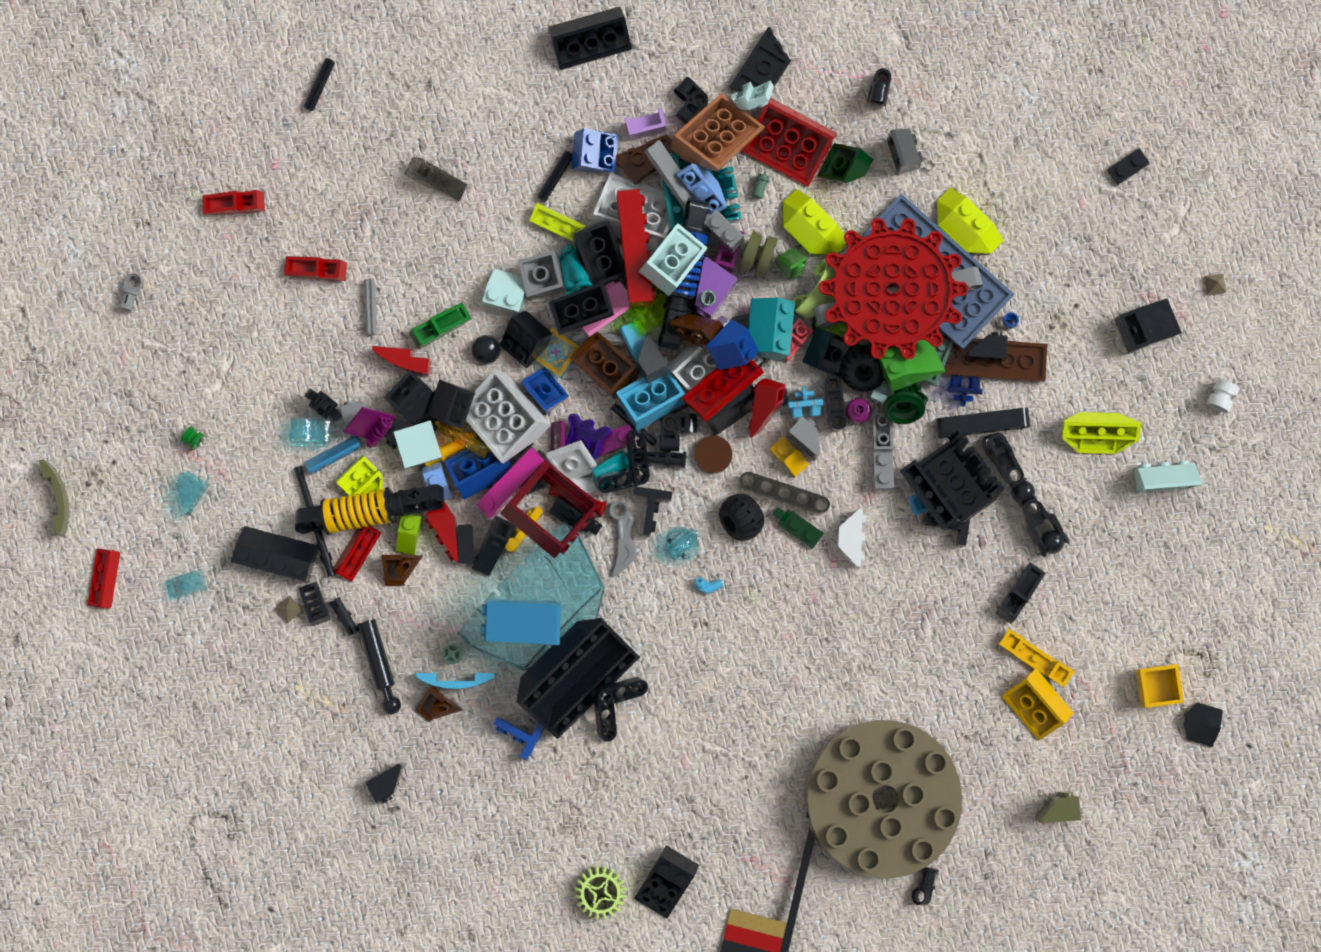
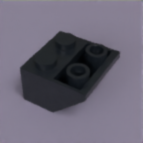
[500,310,553,368]
[427,379,476,429]

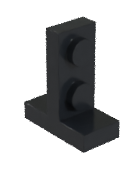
[633,486,672,536]
[921,513,970,547]

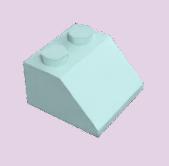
[482,269,526,314]

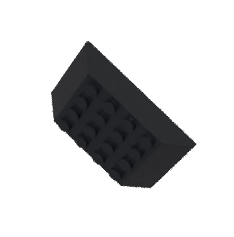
[516,618,640,740]

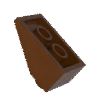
[570,331,640,400]

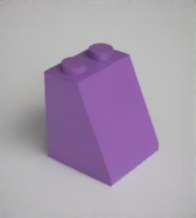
[694,257,737,319]

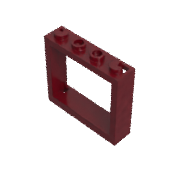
[500,460,599,558]

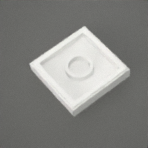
[546,440,598,479]

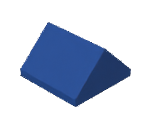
[521,367,569,415]

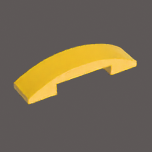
[999,628,1075,688]

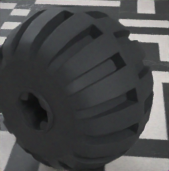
[840,345,885,392]
[719,494,764,541]

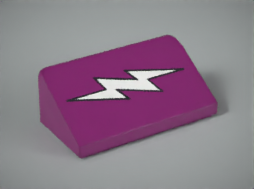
[551,421,566,451]

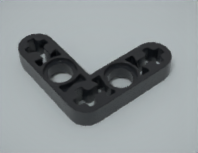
[595,430,650,493]
[594,677,648,742]

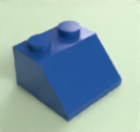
[706,319,759,370]

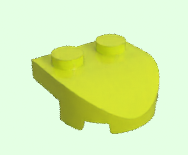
[335,455,383,496]

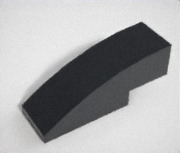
[995,562,1045,624]

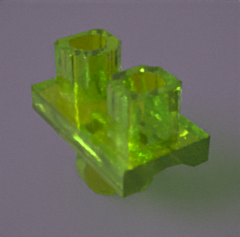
[627,306,659,336]

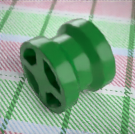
[180,426,204,450]

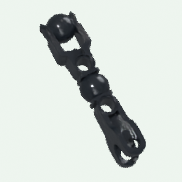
[982,433,1070,558]

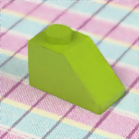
[396,514,423,555]

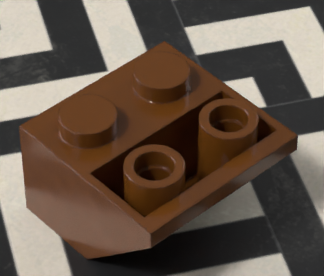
[670,314,724,350]

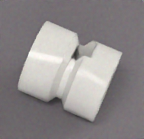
[1206,379,1240,414]

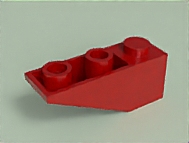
[749,378,786,438]
[425,502,459,563]

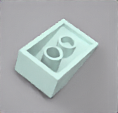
[639,223,707,296]

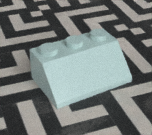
[1134,461,1202,493]

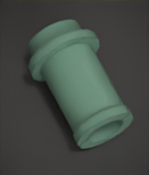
[752,173,770,199]

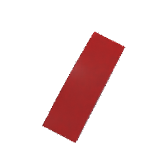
[202,190,265,215]
[284,256,347,281]
[372,346,431,376]

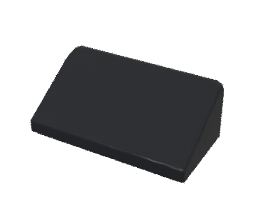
[457,524,474,564]

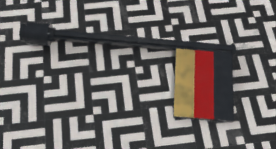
[720,810,815,952]

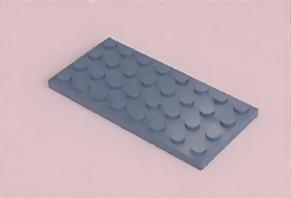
[861,194,1014,350]

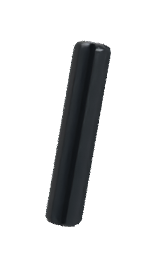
[304,58,335,111]
[538,150,573,202]

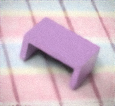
[625,108,666,140]

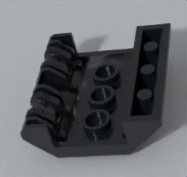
[900,428,1004,531]

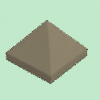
[1204,274,1226,295]
[275,596,302,623]

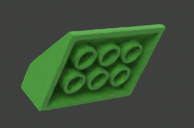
[868,340,945,392]

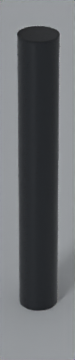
[610,403,658,447]

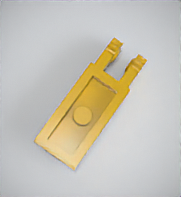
[505,506,544,553]

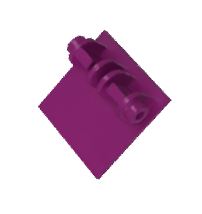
[343,407,396,448]

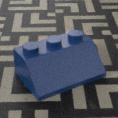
[443,440,512,500]

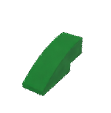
[409,303,472,349]

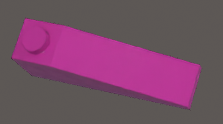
[476,447,545,518]

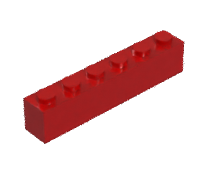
[616,189,656,308]

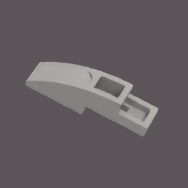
[872,413,894,490]

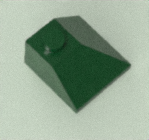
[818,143,874,184]

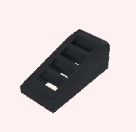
[299,581,331,626]

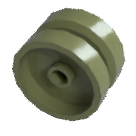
[739,230,778,279]

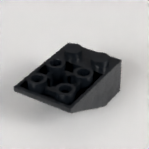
[1114,298,1182,354]
[384,370,443,432]
[634,845,699,919]

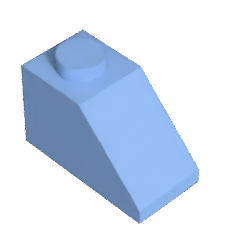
[422,462,453,500]

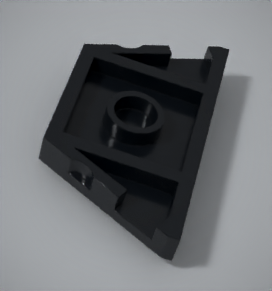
[729,26,791,91]

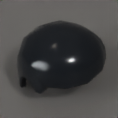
[471,334,500,365]

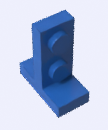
[494,717,545,760]

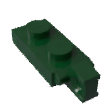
[773,507,824,549]

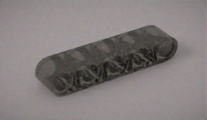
[739,472,830,514]

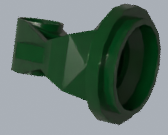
[883,383,928,424]

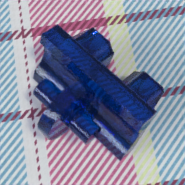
[946,375,983,407]

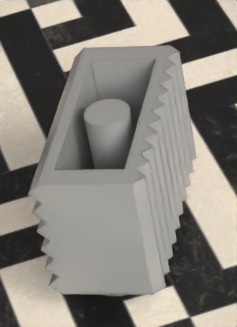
[704,210,745,253]

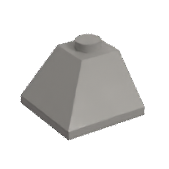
[786,416,821,460]

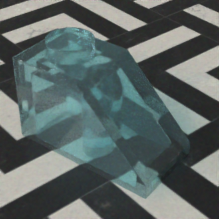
[176,470,210,516]
[165,570,208,600]

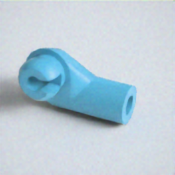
[695,577,724,594]

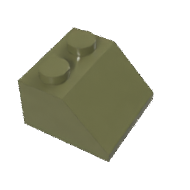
[1035,791,1081,823]

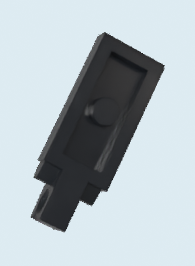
[549,495,602,535]

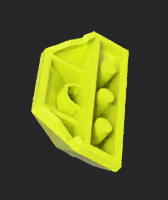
[937,188,1004,254]
[783,189,848,255]
[1062,412,1141,454]

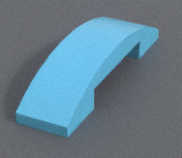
[416,673,495,689]

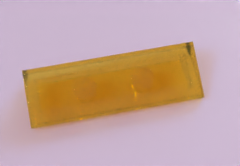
[435,420,491,458]

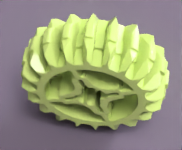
[575,866,627,919]

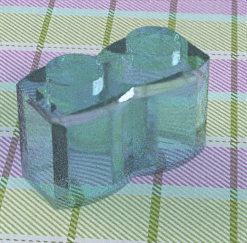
[290,418,332,448]

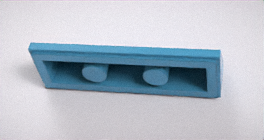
[305,436,362,474]

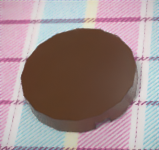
[695,435,732,473]

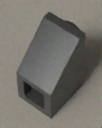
[638,335,669,383]

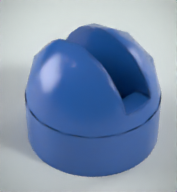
[1003,312,1019,329]

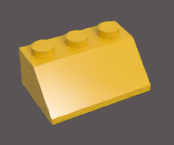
[1001,668,1074,740]

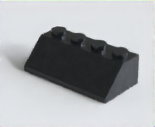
[548,6,632,70]
[231,526,319,583]

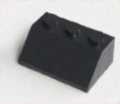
[571,220,625,285]
[549,282,614,335]
[706,383,755,436]

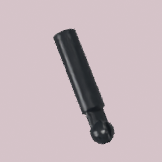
[357,619,401,715]

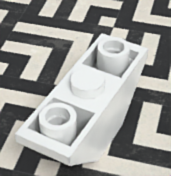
[837,509,866,568]

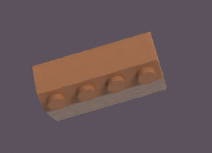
[670,93,765,172]

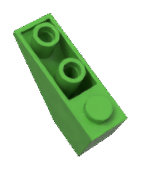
[775,248,807,280]

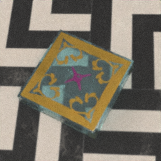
[535,327,580,379]

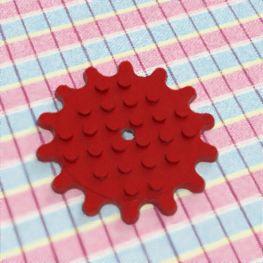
[818,218,969,359]

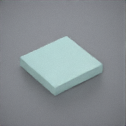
[394,420,442,469]

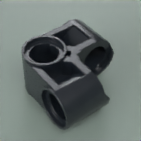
[867,68,892,107]
[673,76,708,125]
[660,413,697,451]

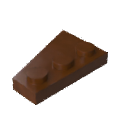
[616,135,674,185]

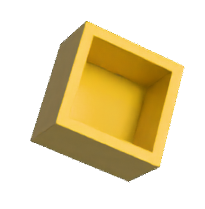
[1135,664,1184,708]

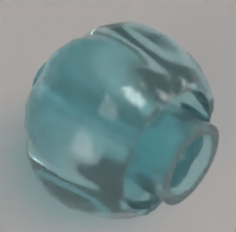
[665,526,699,561]

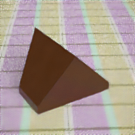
[382,554,423,586]
[415,686,463,722]

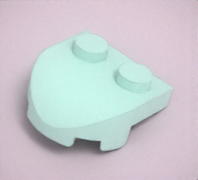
[731,81,774,110]

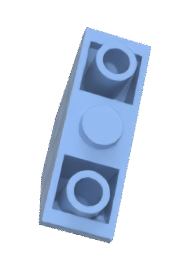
[676,163,727,215]

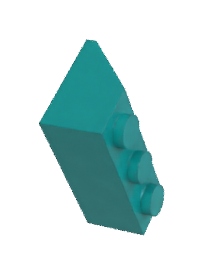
[748,297,795,362]

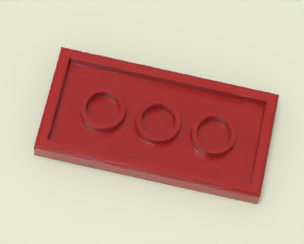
[682,360,764,422]

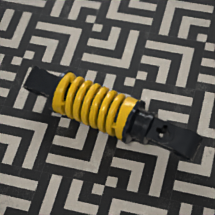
[295,484,444,535]

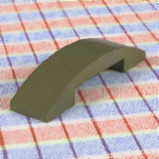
[39,459,69,536]

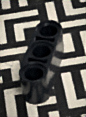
[823,375,847,432]

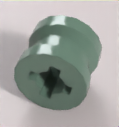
[442,644,463,664]

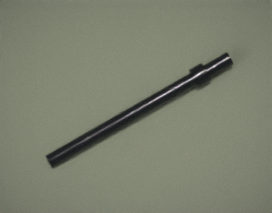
[294,466,335,577]

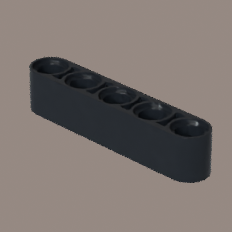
[936,407,1031,438]

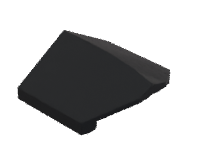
[1184,702,1223,747]

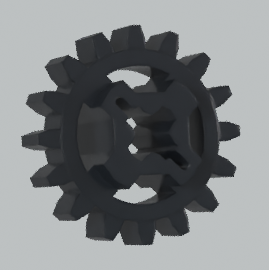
[304,389,342,422]

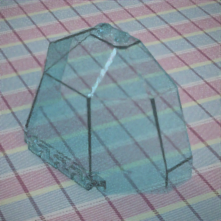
[457,522,605,671]

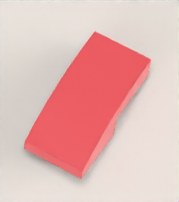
[784,319,813,362]

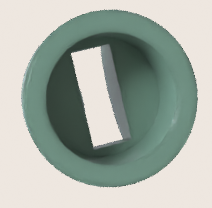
[699,290,716,306]

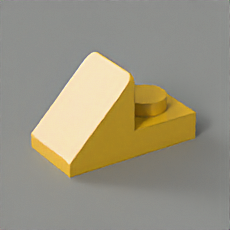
[769,436,809,477]

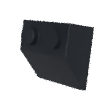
[802,327,856,378]

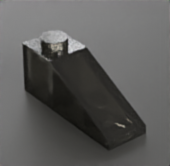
[404,157,468,201]

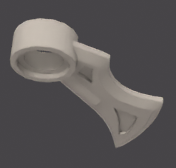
[609,501,640,577]

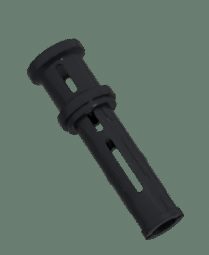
[628,451,687,469]

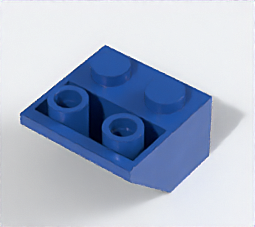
[571,128,618,173]

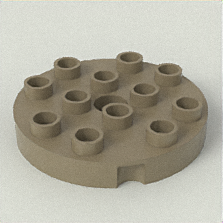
[804,720,962,879]

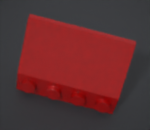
[742,98,837,187]

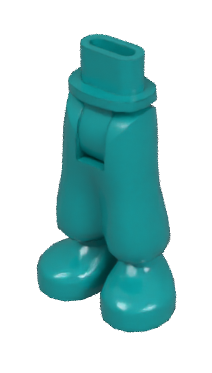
[560,243,593,296]

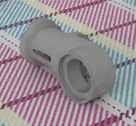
[117,273,144,311]

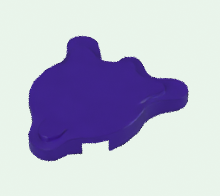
[565,413,611,460]

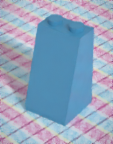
[481,599,561,645]

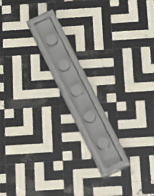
[644,140,717,246]

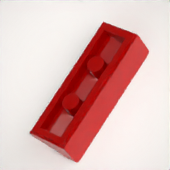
[334,526,382,582]
[87,548,120,609]

